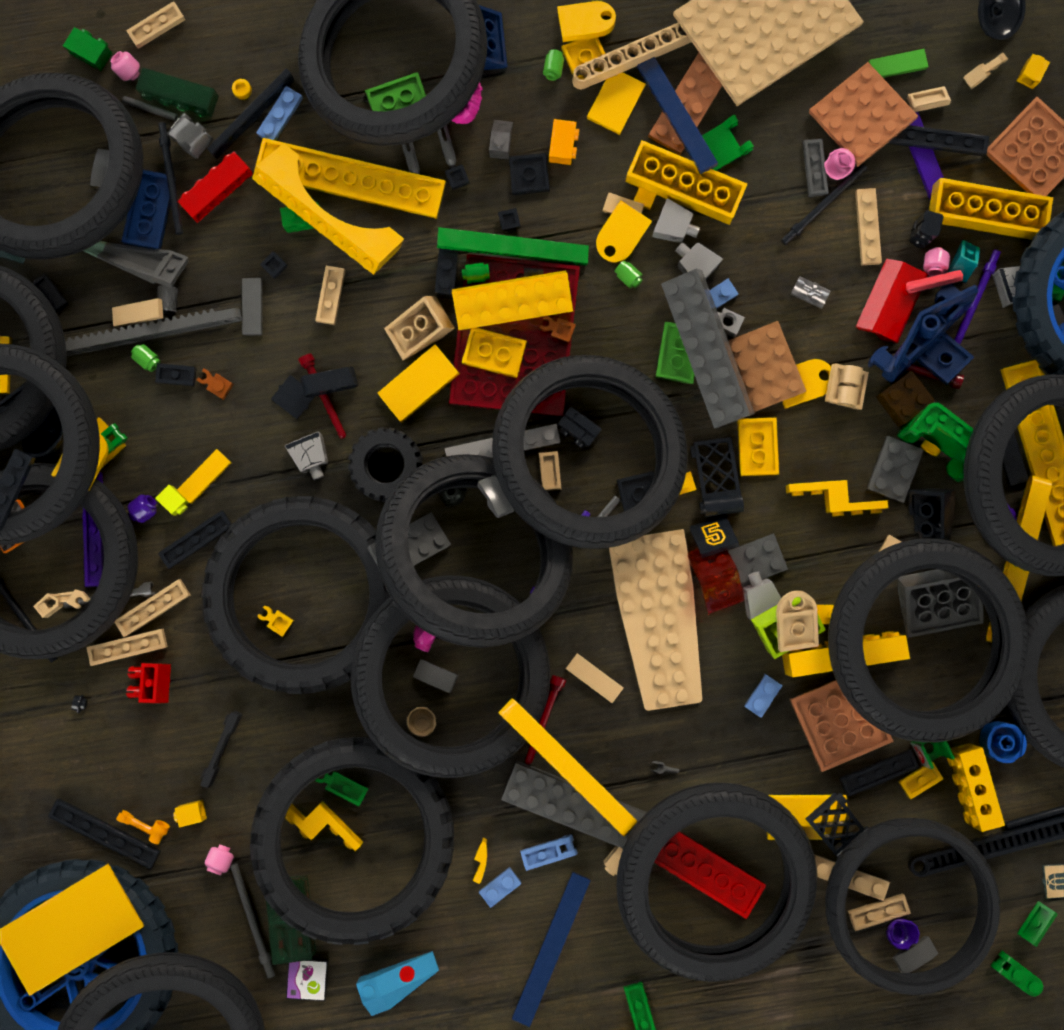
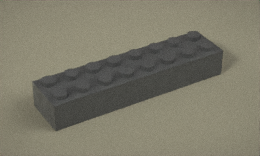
[661,268,755,428]
[501,760,647,848]

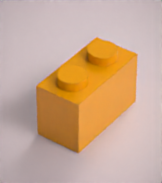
[549,119,579,165]

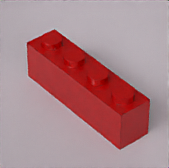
[178,152,253,223]

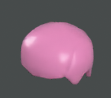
[824,148,856,180]

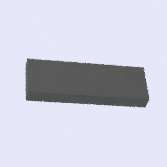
[802,138,829,197]
[242,278,263,336]

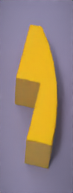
[473,838,488,884]

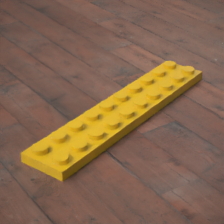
[254,138,446,219]
[1001,360,1064,546]

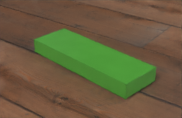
[868,49,929,78]

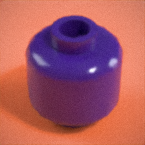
[128,495,157,523]

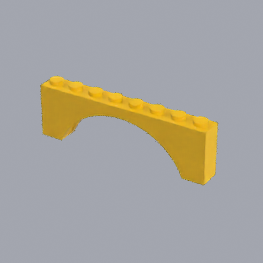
[252,143,404,275]

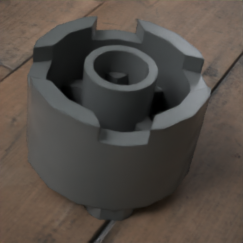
[167,113,213,159]

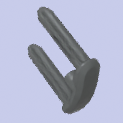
[402,125,457,174]

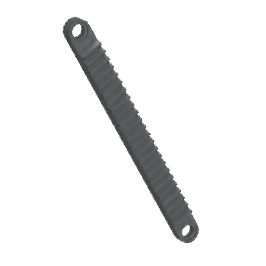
[65,308,242,356]

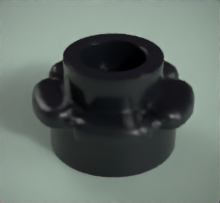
[72,694,88,713]

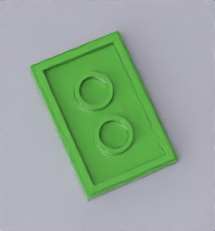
[365,72,426,111]
[655,322,695,384]

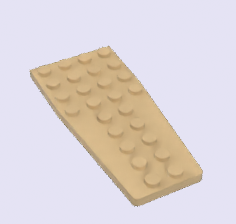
[609,529,702,711]

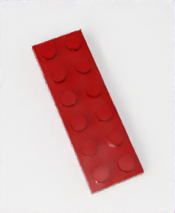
[654,831,766,919]

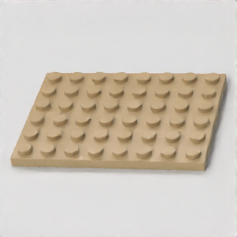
[673,0,864,106]

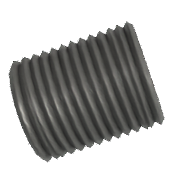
[157,285,179,314]

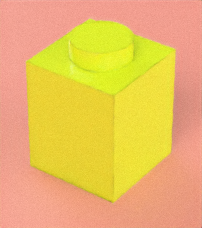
[155,485,189,516]

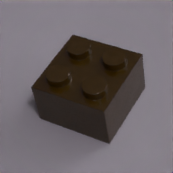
[876,371,935,427]

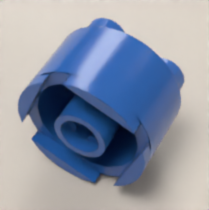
[979,721,1027,763]

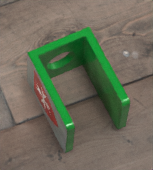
[910,741,955,769]

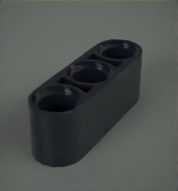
[300,366,358,398]

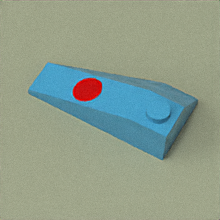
[356,951,439,1016]

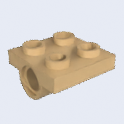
[825,363,869,410]

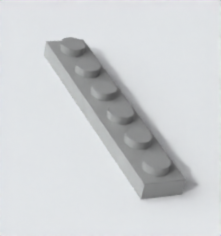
[445,424,560,458]

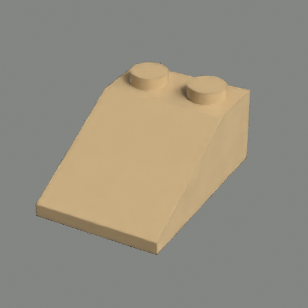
[384,296,455,360]

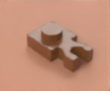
[539,316,576,344]
[197,368,234,400]

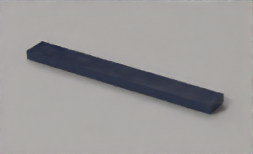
[630,46,718,174]
[512,871,591,1027]

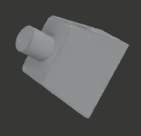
[652,198,700,243]
[675,242,723,279]
[743,572,781,620]

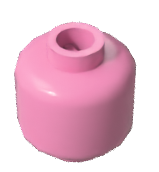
[110,51,140,81]
[923,247,950,277]
[205,844,234,875]

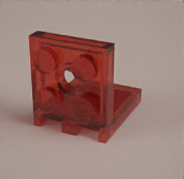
[687,549,745,614]

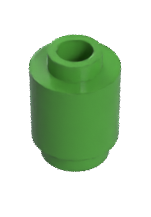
[543,50,564,81]
[614,261,643,289]
[131,344,161,372]

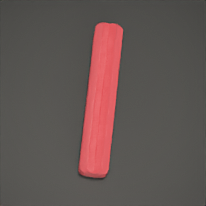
[906,270,963,294]

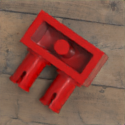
[126,663,171,703]

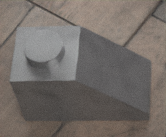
[489,120,513,160]

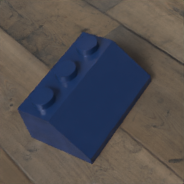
[479,5,508,70]

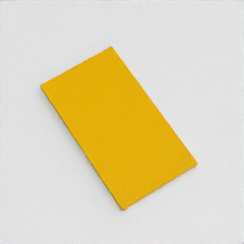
[0,863,144,996]

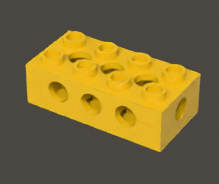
[947,743,1005,832]

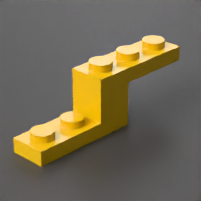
[786,480,888,516]
[285,801,363,851]

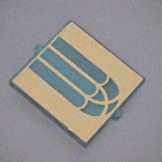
[1042,864,1064,899]

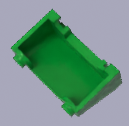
[897,402,973,482]

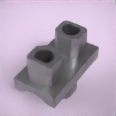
[791,276,831,309]

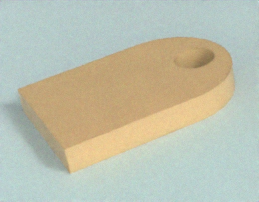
[776,591,819,652]

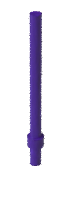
[954,250,1001,345]

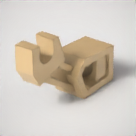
[963,53,1008,90]
[33,589,90,618]

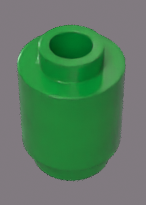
[462,263,490,284]

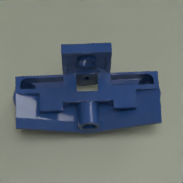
[868,283,978,386]

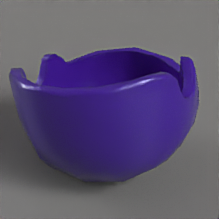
[886,919,920,950]

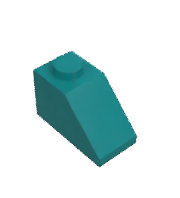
[949,240,980,283]

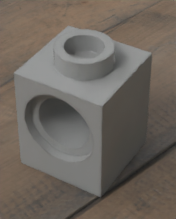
[718,308,745,338]

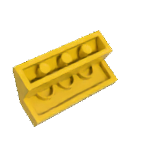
[767,795,847,840]

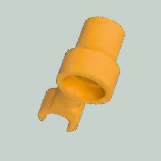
[116,810,170,844]

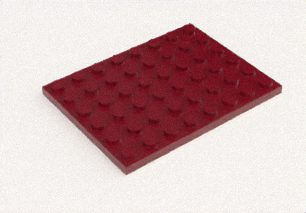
[449,254,580,417]

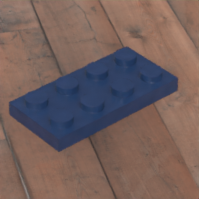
[122,170,176,249]

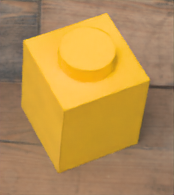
[1016,54,1050,89]
[174,800,207,828]

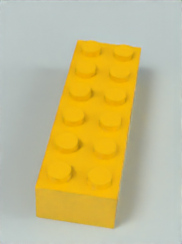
[625,140,747,225]
[929,178,1053,240]
[452,270,573,330]
[782,631,910,677]

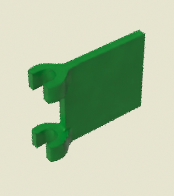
[702,115,754,171]

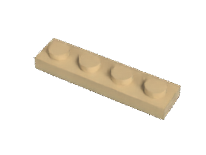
[855,188,882,266]
[114,579,191,637]
[86,629,168,666]
[814,854,890,901]

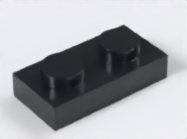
[155,363,197,386]

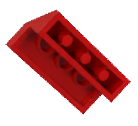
[856,259,928,343]

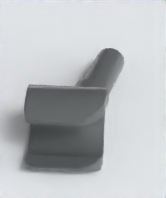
[651,761,679,774]

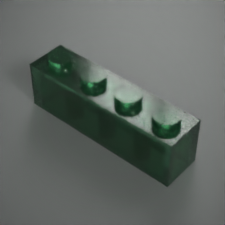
[136,68,219,117]

